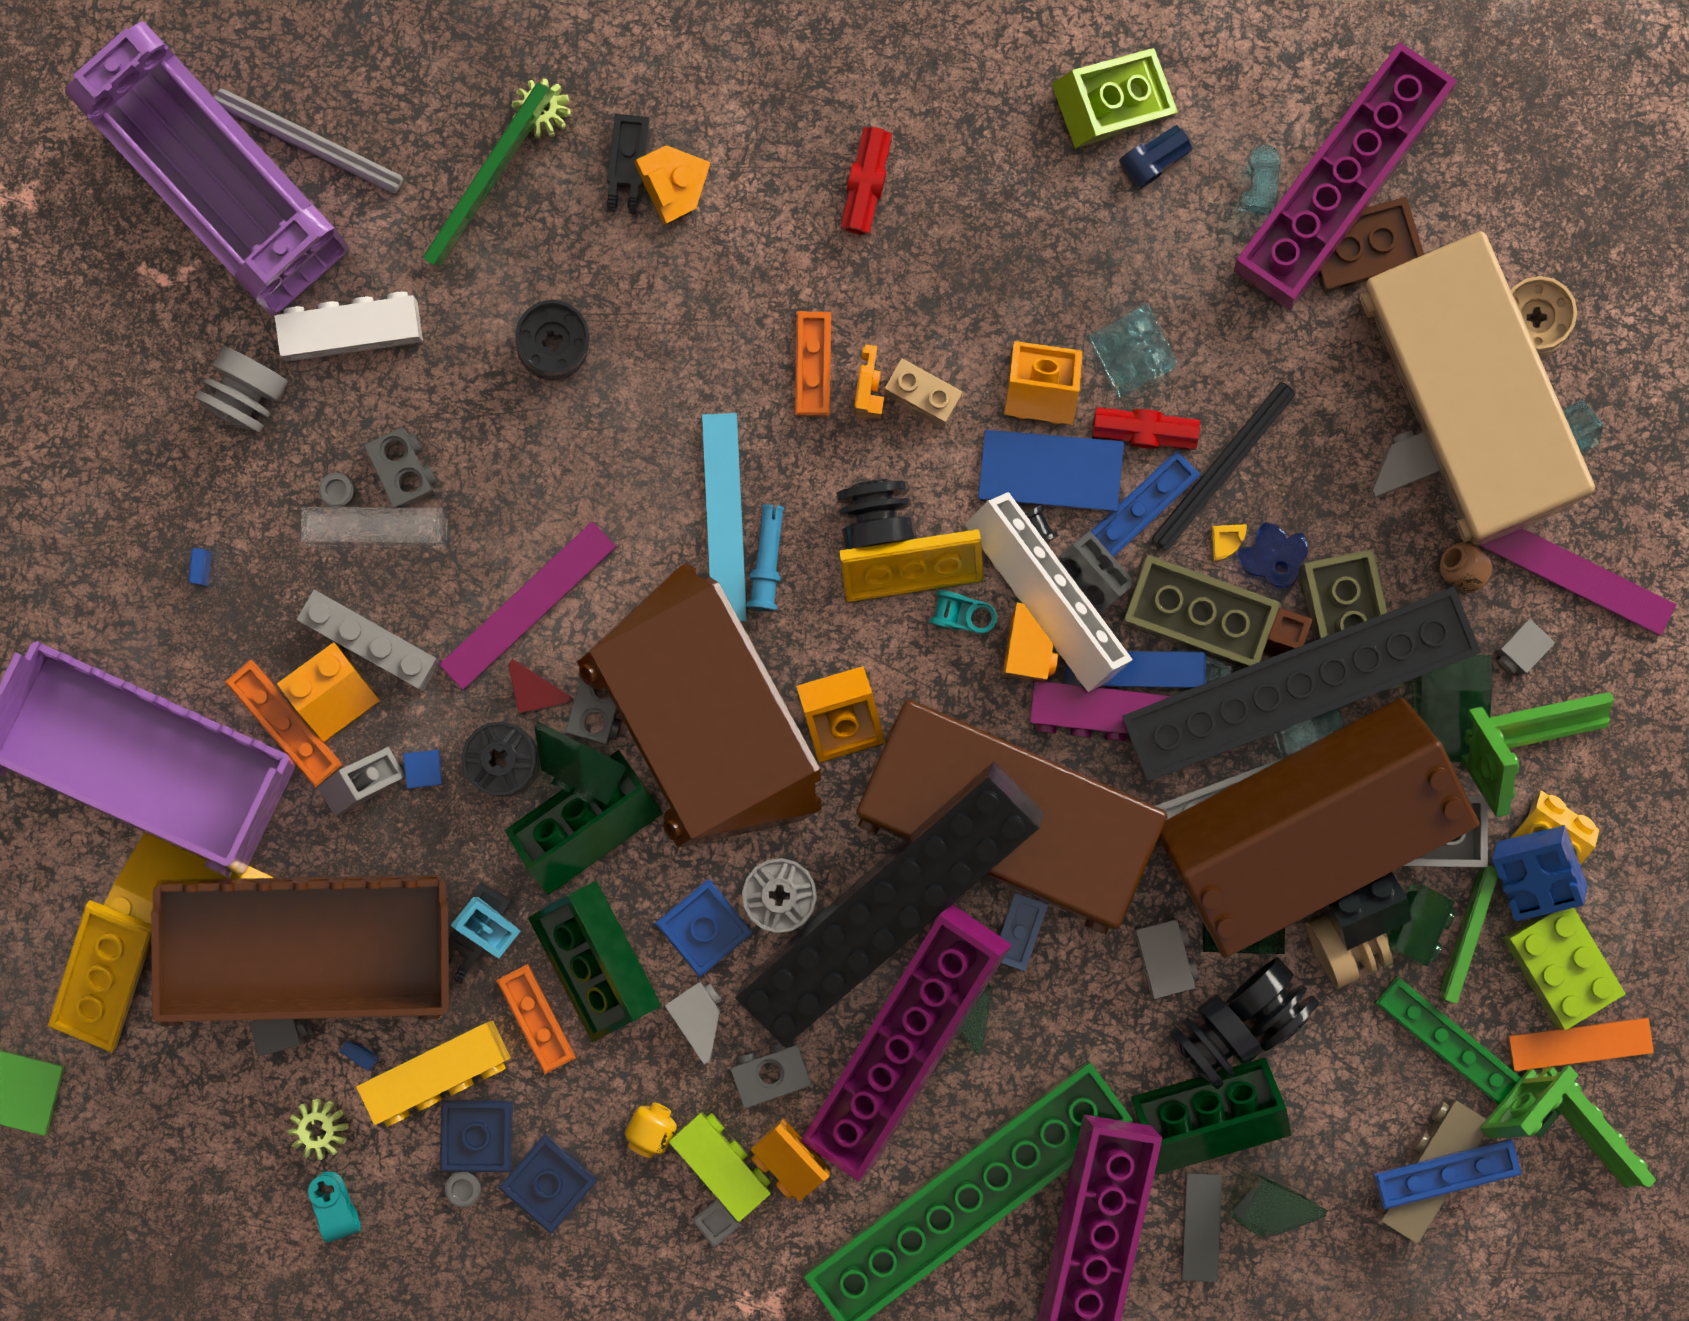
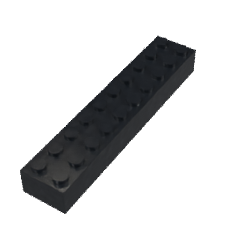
[735,762,1044,1047]

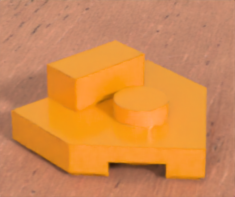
[633,145,711,224]
[854,344,884,420]

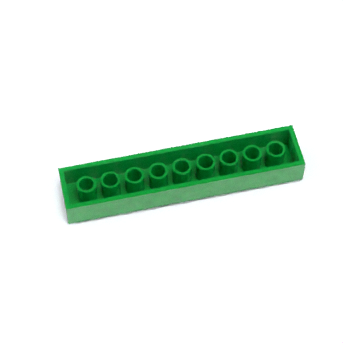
[804,1060,1133,1321]

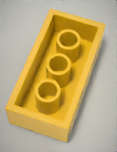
[356,1020,511,1128]

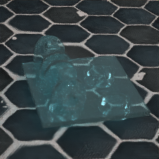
[1089,303,1180,397]

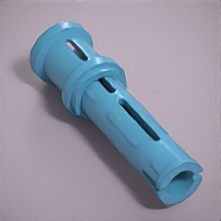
[746,504,784,612]

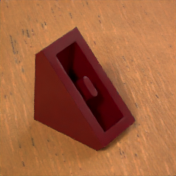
[508,659,573,715]

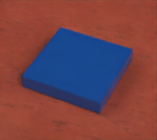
[655,879,754,978]

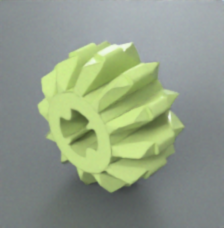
[511,79,571,139]
[288,1099,349,1160]

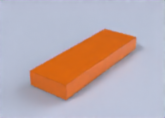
[795,311,831,417]
[496,964,577,1075]

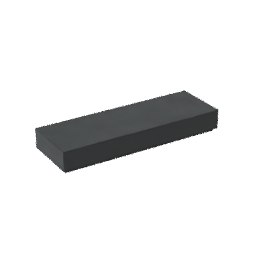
[1181,1172,1222,1282]

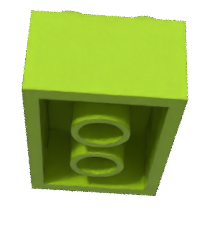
[1502,908,1626,1031]

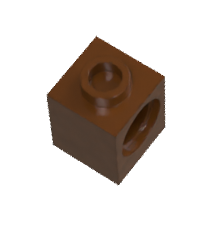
[1263,608,1313,656]

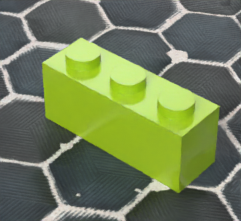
[669,1111,772,1222]

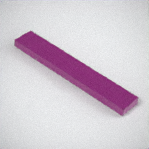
[439,521,617,690]
[1478,528,1677,636]

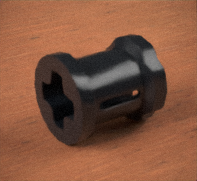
[1025,505,1058,543]

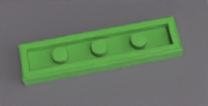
[1438,865,1498,1004]

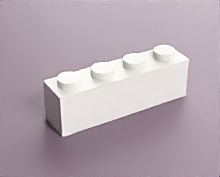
[274,292,423,362]

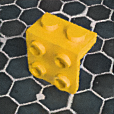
[1510,791,1599,865]

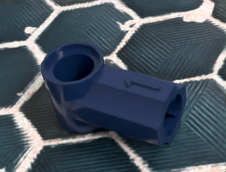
[1119,124,1193,189]

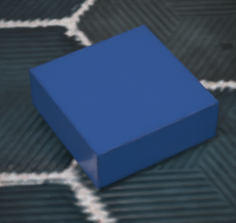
[188,548,212,587]
[403,750,443,789]
[339,1039,380,1071]

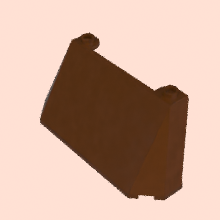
[577,563,821,848]

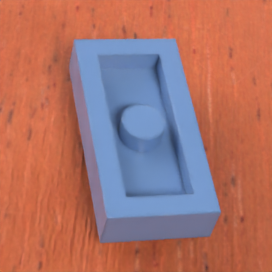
[1000,893,1048,971]

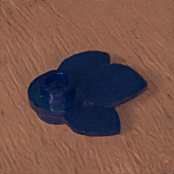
[1238,522,1308,588]

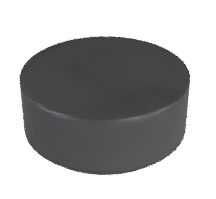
[319,473,355,509]
[445,1172,482,1207]

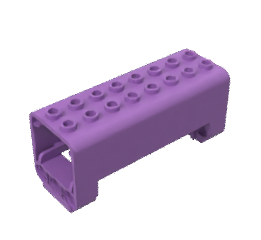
[65,21,349,316]

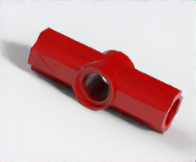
[841,127,892,236]
[1092,407,1200,450]

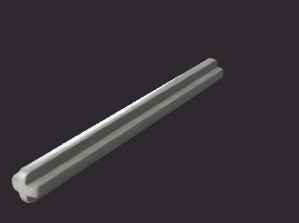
[214,88,403,194]

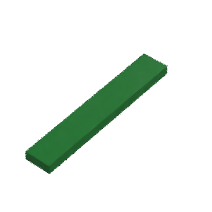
[423,83,555,266]
[1374,976,1561,1139]

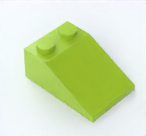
[1051,48,1178,149]

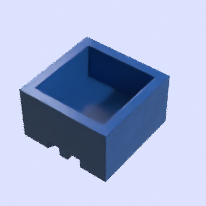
[1492,825,1588,922]

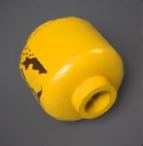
[624,1102,677,1158]

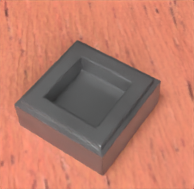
[692,1198,742,1247]

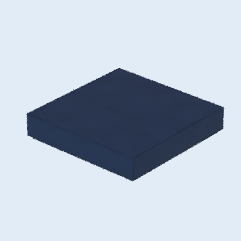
[440,1100,513,1173]
[498,1133,598,1234]

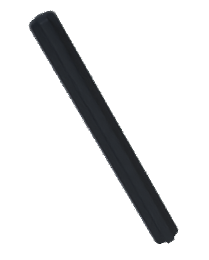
[1152,382,1295,551]

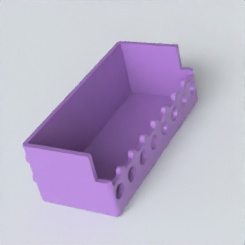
[0,642,295,878]

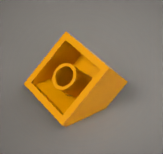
[1004,341,1082,425]
[1002,602,1058,682]
[277,642,381,742]
[796,666,886,763]
[750,1117,831,1202]

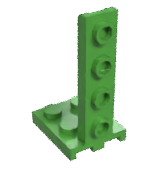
[1461,692,1614,817]
[1480,1065,1656,1188]

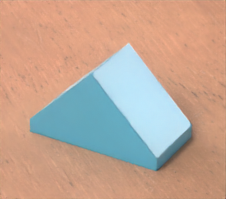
[451,897,521,959]

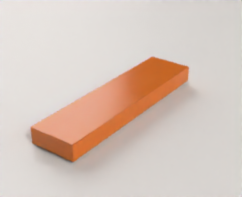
[225,659,343,788]
[1507,1018,1654,1071]

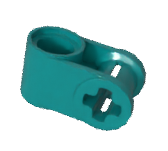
[928,589,997,636]
[308,1171,361,1244]

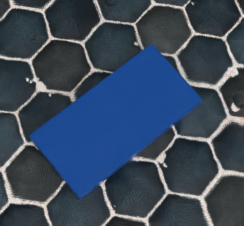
[978,430,1124,512]

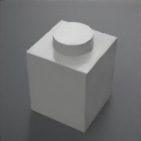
[1494,619,1555,675]

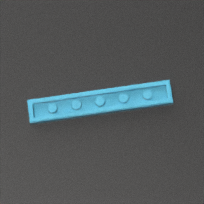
[702,413,747,622]

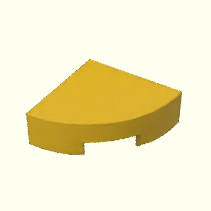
[1210,524,1247,562]

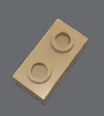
[884,358,963,428]

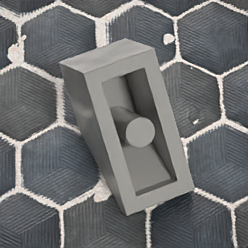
[1368,430,1440,501]
[318,747,406,817]
[665,981,722,1064]

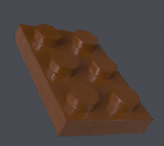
[1319,197,1424,292]

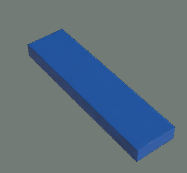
[1091,450,1201,557]
[1065,651,1206,688]
[1373,1139,1522,1210]

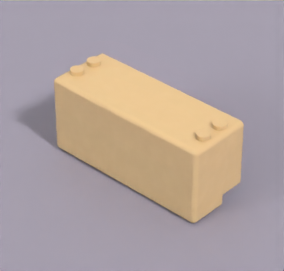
[1360,231,1595,547]

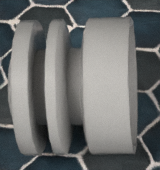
[194,346,288,433]
[742,858,817,933]

